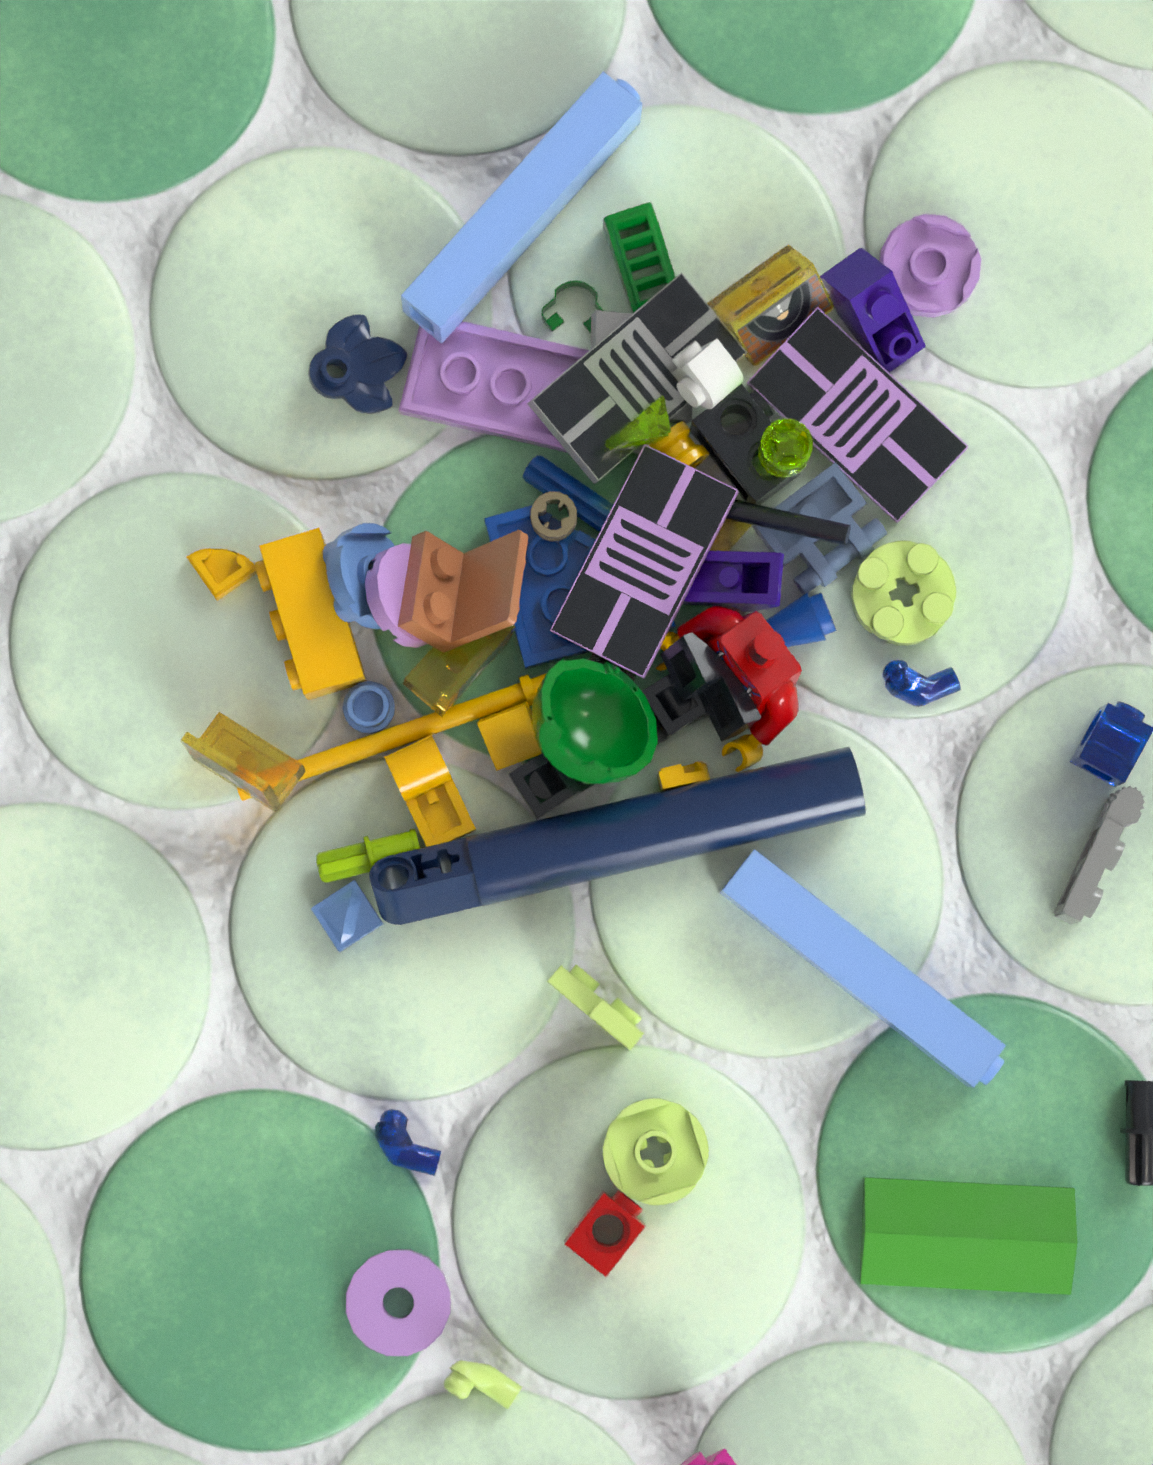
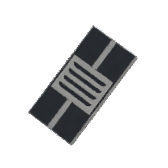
[527,273,747,484]

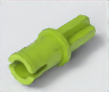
[316,828,420,883]

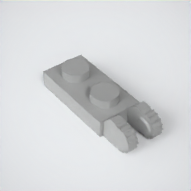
[1054,786,1145,924]

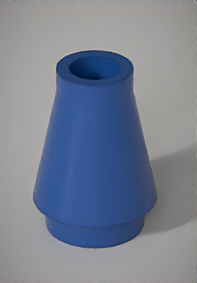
[766,593,837,647]

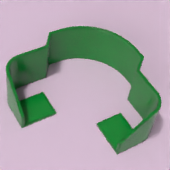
[541,280,604,334]

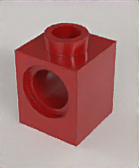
[564,1190,646,1277]

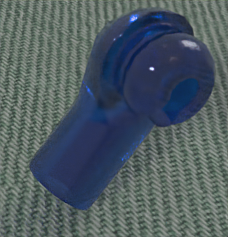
[882,660,961,707]
[375,1109,442,1176]

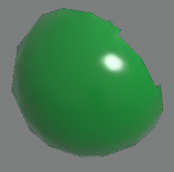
[532,658,658,784]

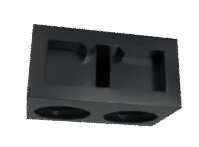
[690,383,805,505]

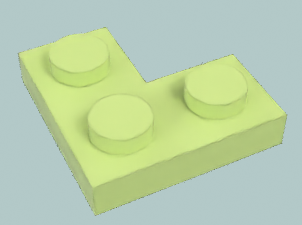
[547,965,644,1050]

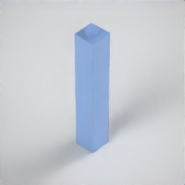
[401,71,643,344]
[720,849,1006,1088]

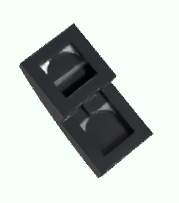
[660,633,762,742]

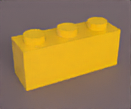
[254,528,367,700]

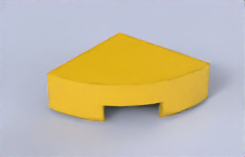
[186,548,257,601]
[657,761,710,791]

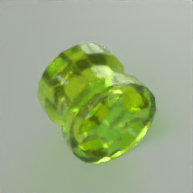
[758,418,813,478]

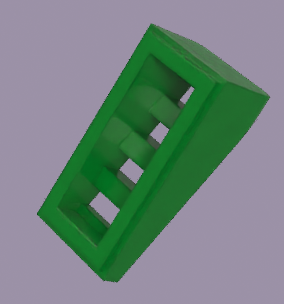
[603,202,675,314]

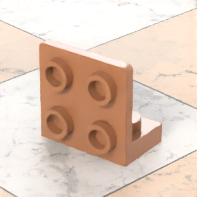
[398,530,528,653]

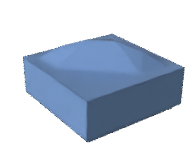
[311,880,384,953]

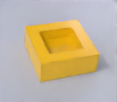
[477,701,541,771]

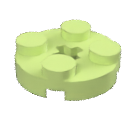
[851,541,956,646]
[603,1098,709,1205]

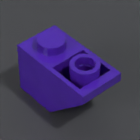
[820,247,926,373]

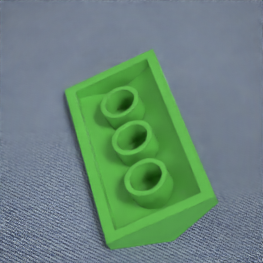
[859,1177,1078,1295]

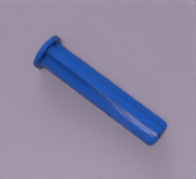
[522,455,614,532]

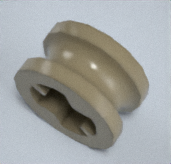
[531,492,577,542]

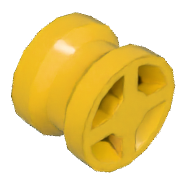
[649,421,709,468]

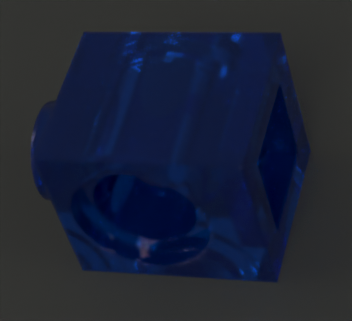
[1070,701,1153,787]

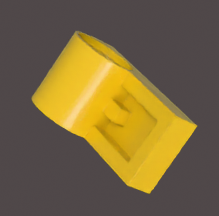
[384,735,476,847]

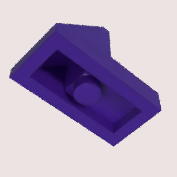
[683,551,784,612]

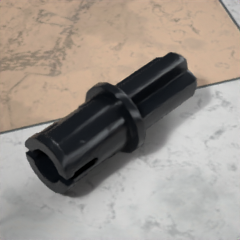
[1120,1080,1153,1186]

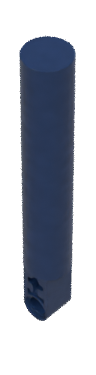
[369,746,866,925]

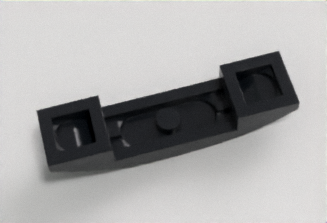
[508,674,707,819]

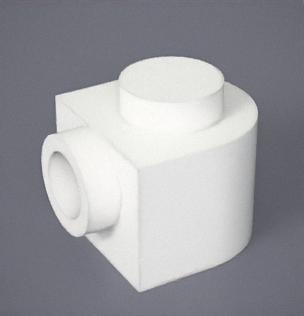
[671,339,743,409]

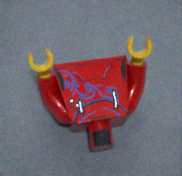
[656,606,802,772]

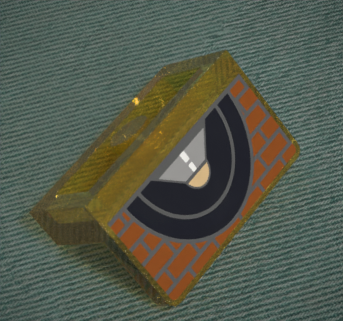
[707,244,834,366]
[403,625,516,717]
[180,712,306,813]

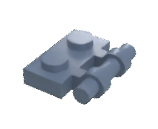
[752,462,887,595]

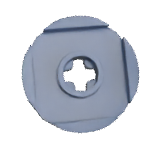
[323,523,395,629]

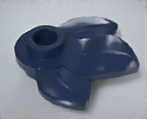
[308,314,408,414]

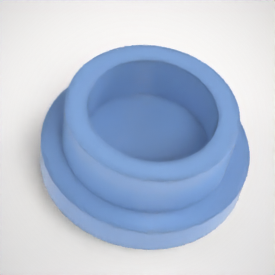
[343,681,395,734]

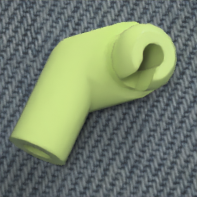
[444,1360,522,1409]

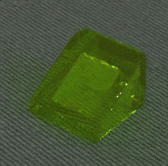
[605,395,671,450]

